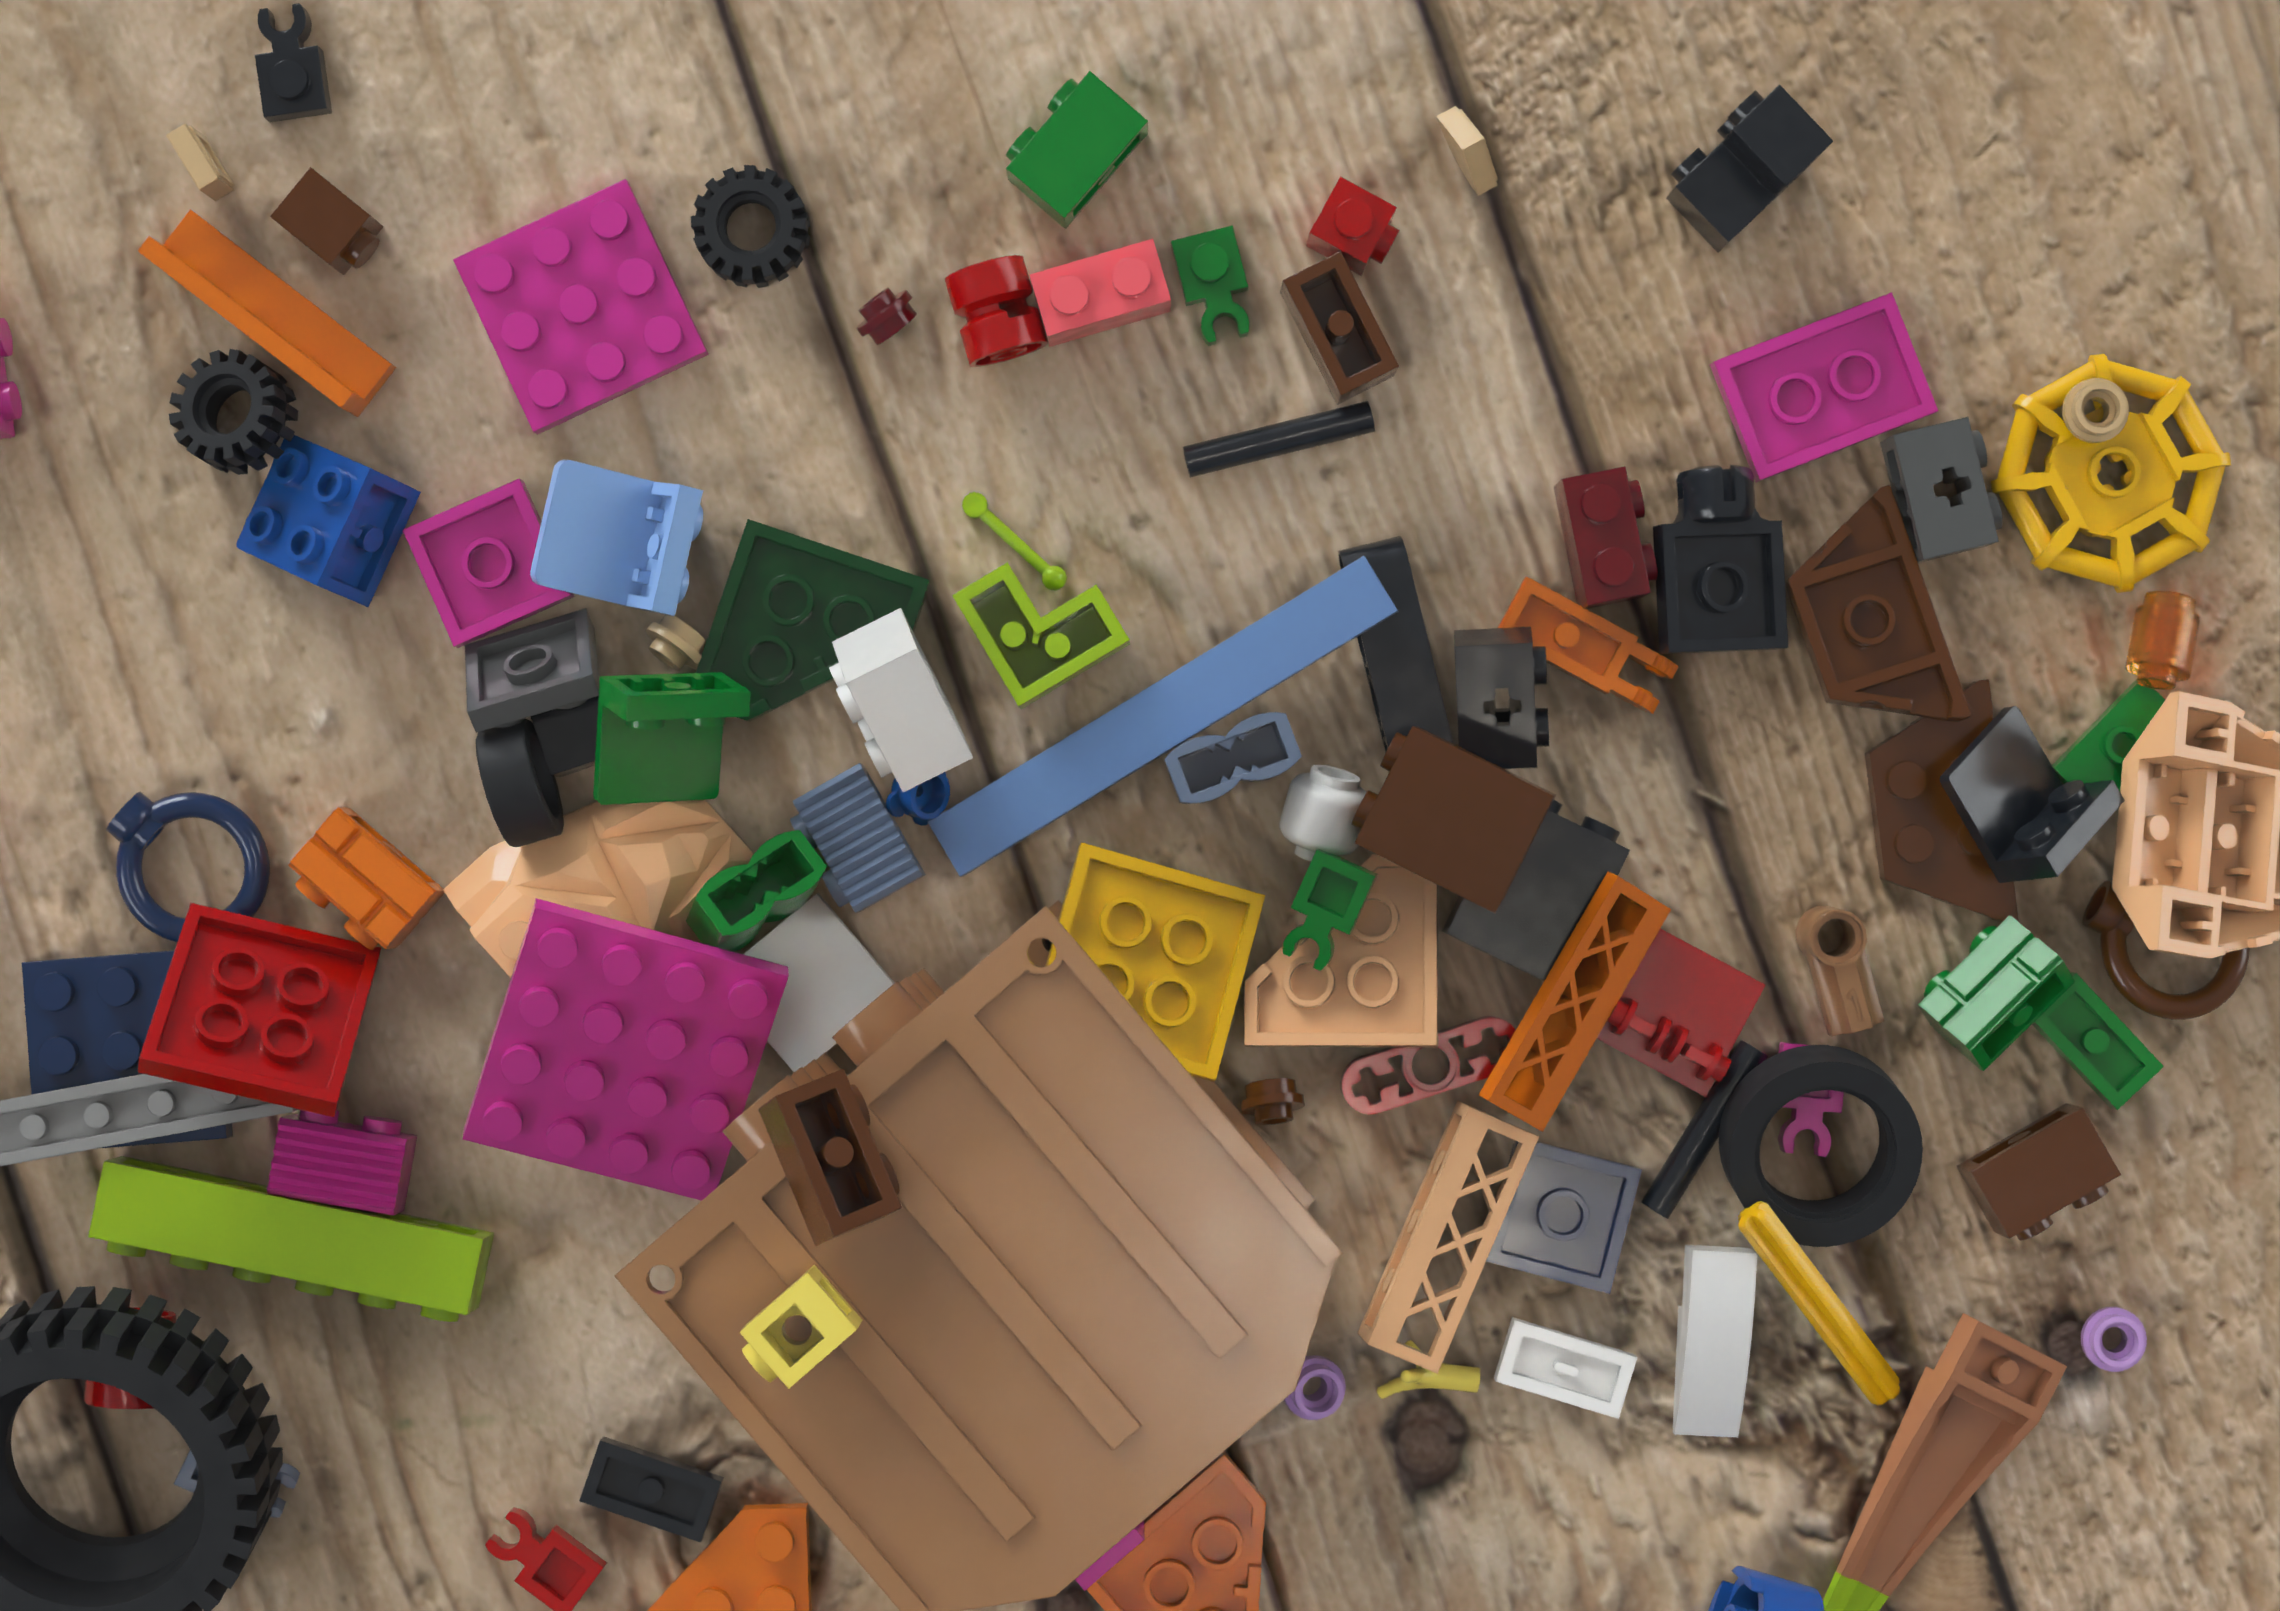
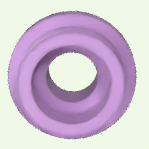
[2081,1307,2147,1372]
[1284,1355,1346,1420]

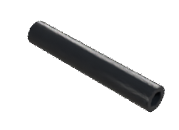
[1183,401,1375,478]
[1641,1040,1768,1219]

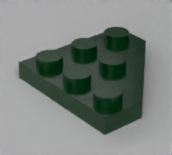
[696,519,931,722]

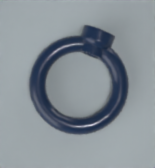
[106,792,270,942]

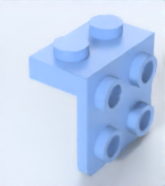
[530,460,703,616]

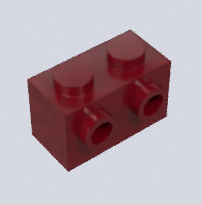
[1553,466,1657,609]

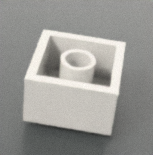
[829,608,973,792]

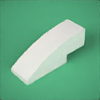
[1673,1245,1757,1438]

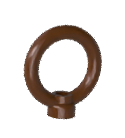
[2082,880,2250,1020]

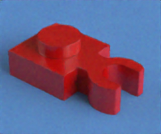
[485,1507,607,1611]

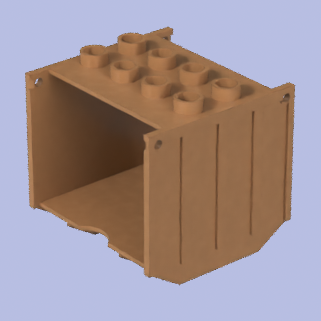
[614,900,1343,1611]

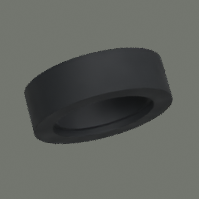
[1718,1045,1923,1247]

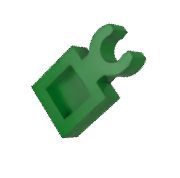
[1171,225,1249,346]
[1283,849,1378,971]

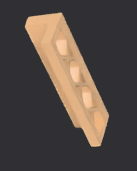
[1357,1100,1539,1374]

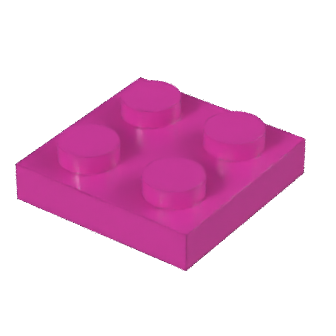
[403,478,575,648]

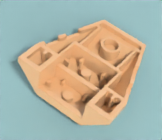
[2112,691,2280,959]

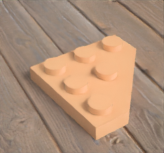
[1244,854,1438,1047]

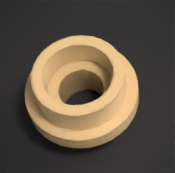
[2062,378,2129,443]
[646,615,706,671]

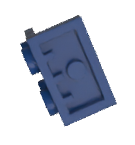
[236,435,421,607]

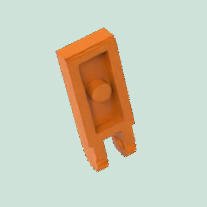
[1497,577,1679,714]

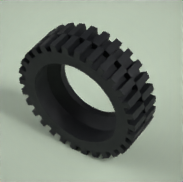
[0,1286,283,1611]

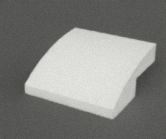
[744,893,895,1072]

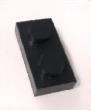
[579,1436,724,1543]

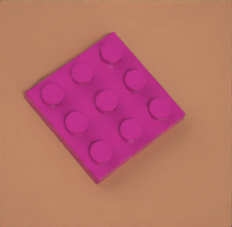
[453,179,709,435]

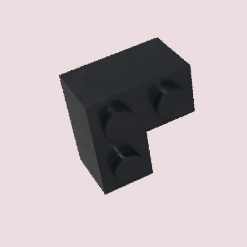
[1666,84,1833,252]

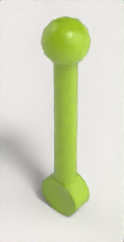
[962,492,1067,591]

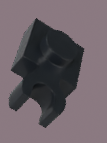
[255,3,332,122]

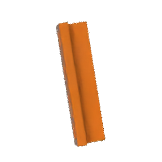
[138,209,397,417]
[1479,871,1671,1132]

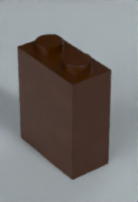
[1351,726,1556,913]

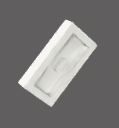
[1494,1317,1637,1419]

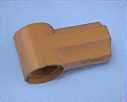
[1795,905,1884,1036]

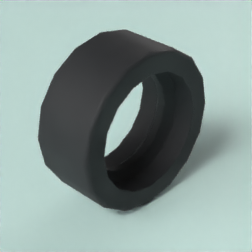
[476,719,564,847]

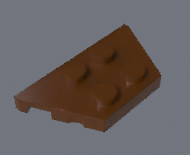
[1785,485,1972,722]
[1865,679,2019,923]

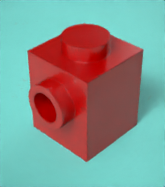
[1306,176,1400,276]

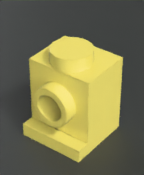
[740,1265,863,1389]

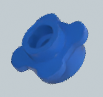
[886,772,950,826]

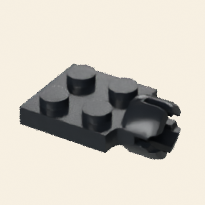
[1653,465,1789,654]

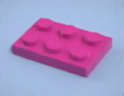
[1710,292,1938,483]

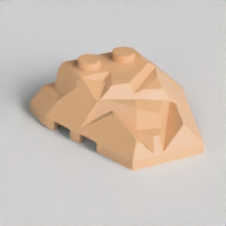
[443,800,754,978]

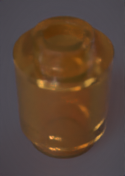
[2125,591,2201,690]

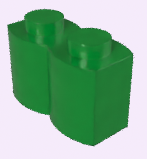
[686,830,827,952]

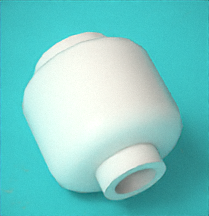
[1279,765,1367,861]

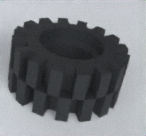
[691,165,810,288]
[169,349,298,475]

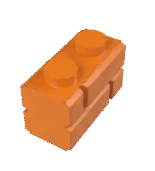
[288,807,444,950]

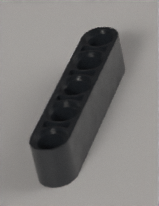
[1338,536,1453,753]

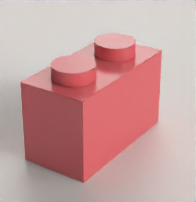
[1029,238,1171,347]

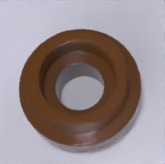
[1240,1078,1305,1125]

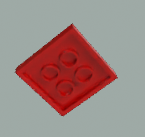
[138,903,381,1117]

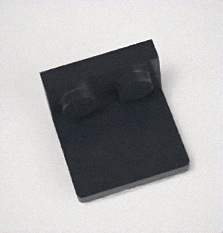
[1940,706,2125,883]

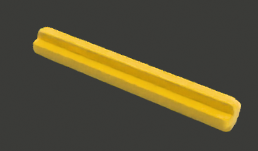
[1738,1201,1901,1406]

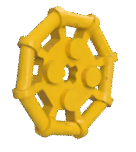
[1991,354,2231,593]

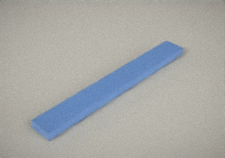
[928,556,1399,877]

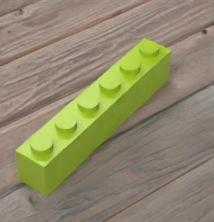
[88,1156,494,1322]

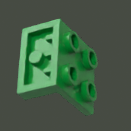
[593,672,751,805]

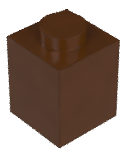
[270,167,384,275]

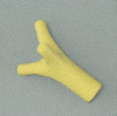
[1377,1340,1480,1399]

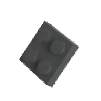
[465,608,599,733]

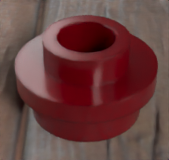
[856,287,917,345]

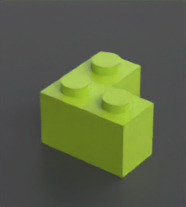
[952,562,1130,709]

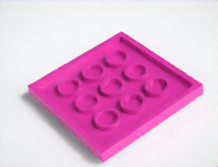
[463,898,789,1201]

